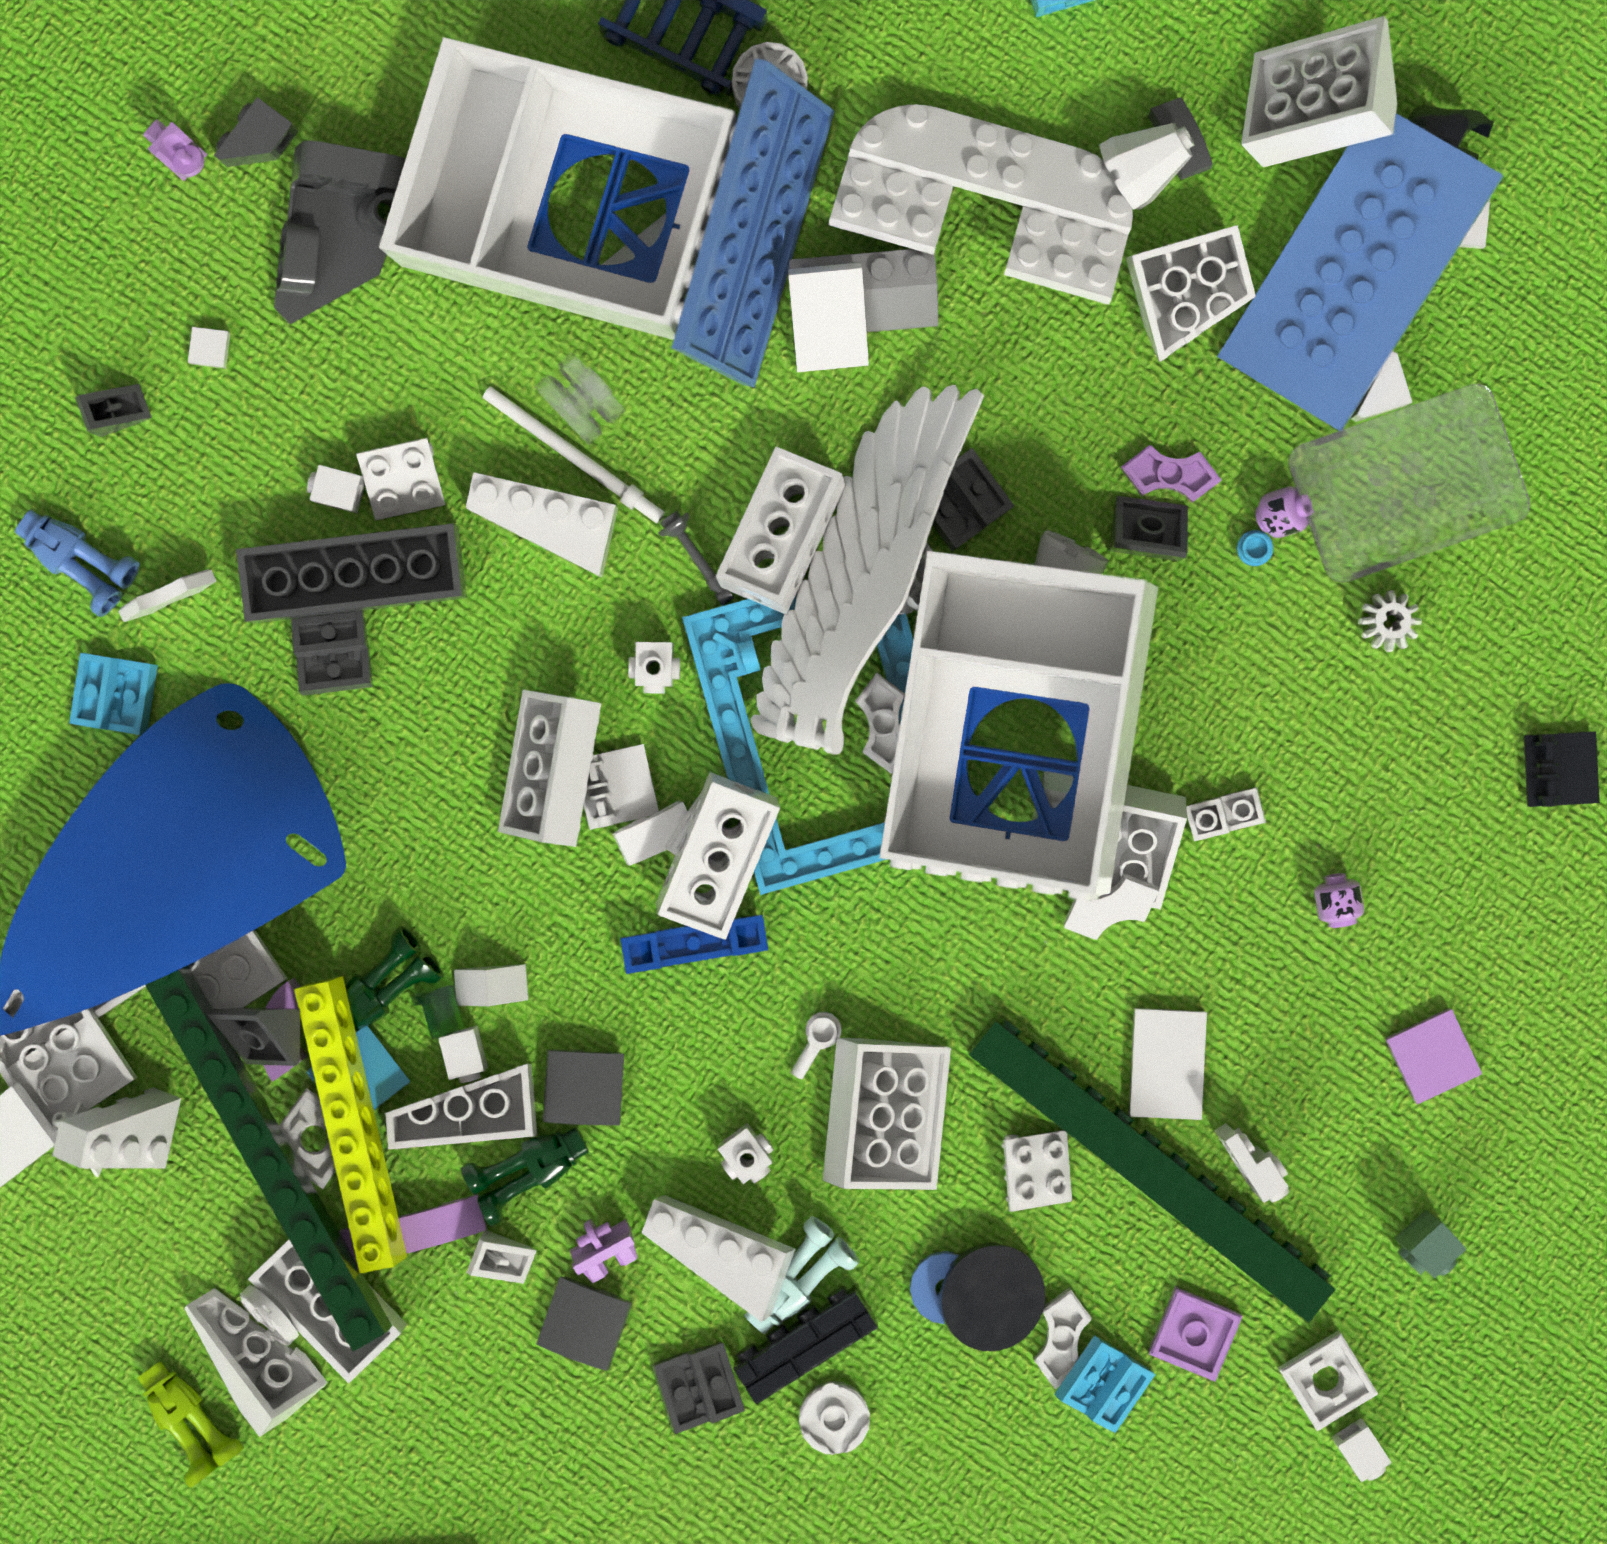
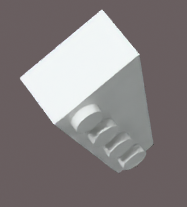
[465,472,618,578]
[385,1064,537,1150]
[642,1195,795,1322]

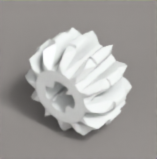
[1358,590,1422,652]

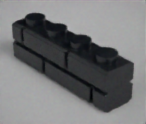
[733,1286,878,1405]

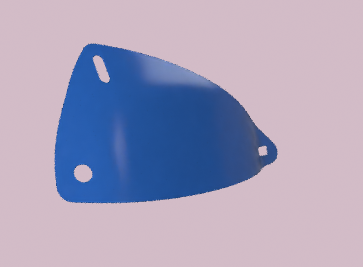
[0,683,346,1035]

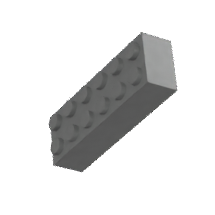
[236,524,467,623]

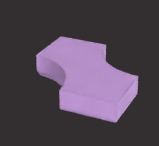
[1120,445,1222,503]

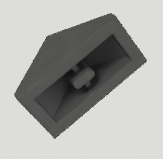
[75,384,152,437]

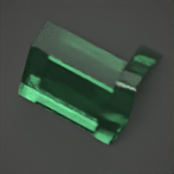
[410,986,464,1039]

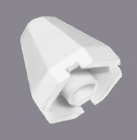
[1099,123,1194,210]

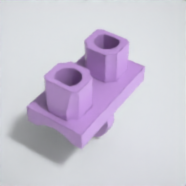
[143,119,207,181]
[570,1219,638,1283]

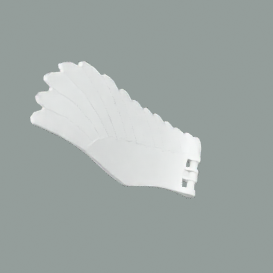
[751,385,984,755]

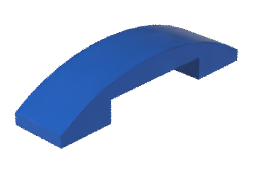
[620,915,768,974]

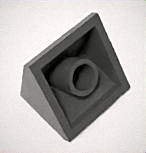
[1108,496,1188,561]
[207,1008,300,1066]

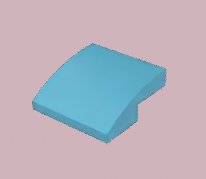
[69,653,158,735]
[306,1026,410,1111]
[1054,1335,1155,1433]

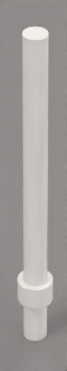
[482,386,665,524]

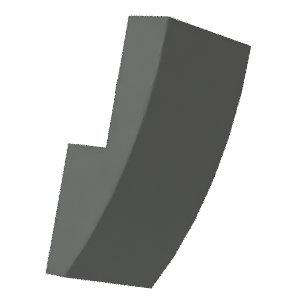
[1148,97,1213,180]

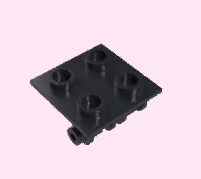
[1523,731,1600,807]

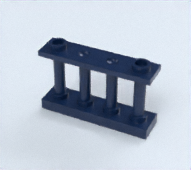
[598,0,768,96]

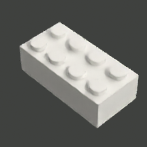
[498,689,601,847]
[248,1240,407,1383]

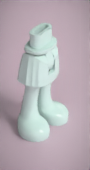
[744,1216,860,1334]

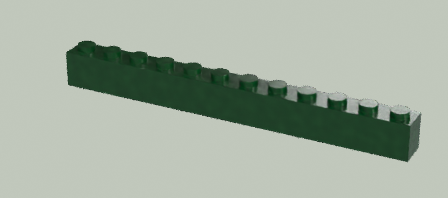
[145,965,392,1352]
[967,1018,1336,1323]

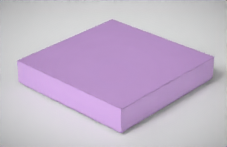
[1384,1008,1482,1105]
[1148,1286,1243,1382]

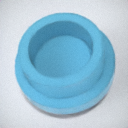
[1237,530,1273,566]

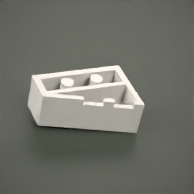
[52,1087,181,1169]

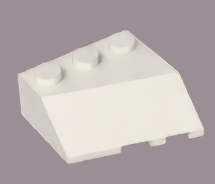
[1126,225,1256,362]

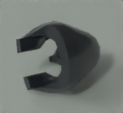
[1407,105,1494,160]

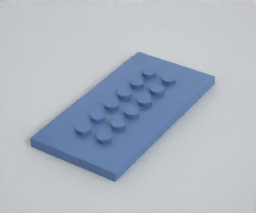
[672,59,835,388]
[1217,114,1503,432]

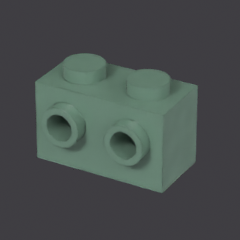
[1394,1210,1467,1279]

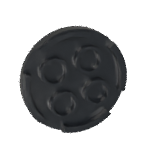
[938,1243,1045,1351]

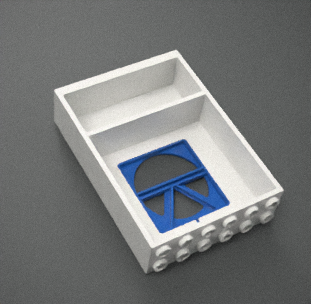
[379,37,738,340]
[880,551,1158,901]

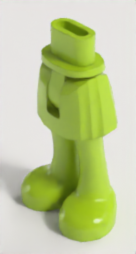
[137,1361,244,1488]

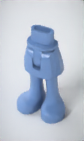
[15,510,140,617]

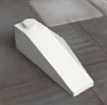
[184,1288,327,1437]

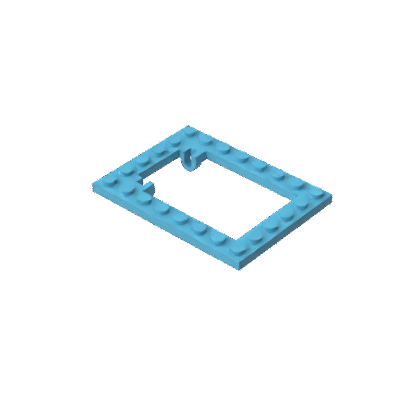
[682,593,914,895]

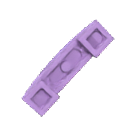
[339,1194,487,1263]

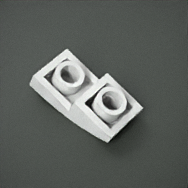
[1186,787,1266,842]
[612,801,688,866]

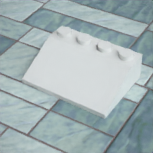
[1241,16,1397,167]
[1033,771,1187,909]
[823,1038,951,1190]

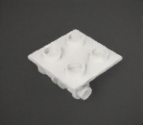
[356,438,445,520]
[584,744,659,830]
[1001,1130,1072,1212]

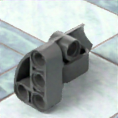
[273,141,406,325]

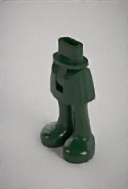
[345,926,444,1032]
[460,1127,589,1227]

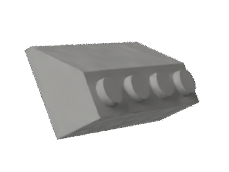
[789,249,938,332]

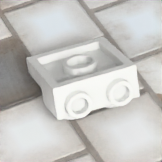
[1214,1123,1290,1203]

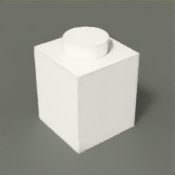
[307,465,365,514]
[438,1025,488,1083]
[1331,1418,1392,1483]

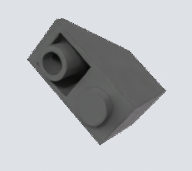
[214,97,299,167]

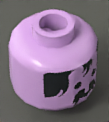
[1256,486,1313,538]
[1314,873,1364,928]

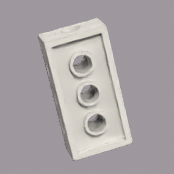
[715,447,846,615]
[656,772,780,940]

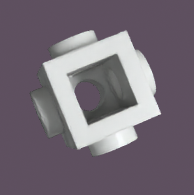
[629,642,680,694]
[718,1123,774,1184]

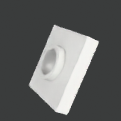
[279,1088,336,1189]
[1278,1330,1378,1431]

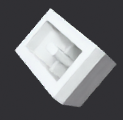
[1350,351,1412,422]
[454,964,529,1006]
[466,1230,537,1284]

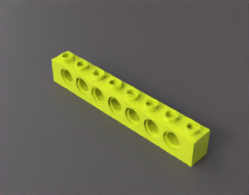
[294,976,407,1274]

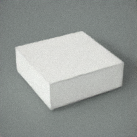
[188,327,230,369]

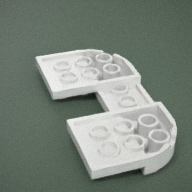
[829,104,1133,305]
[0,930,287,1125]

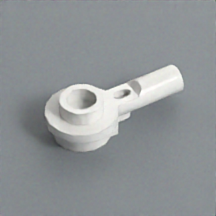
[791,1012,842,1079]

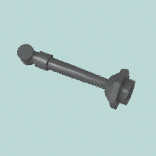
[658,511,734,606]

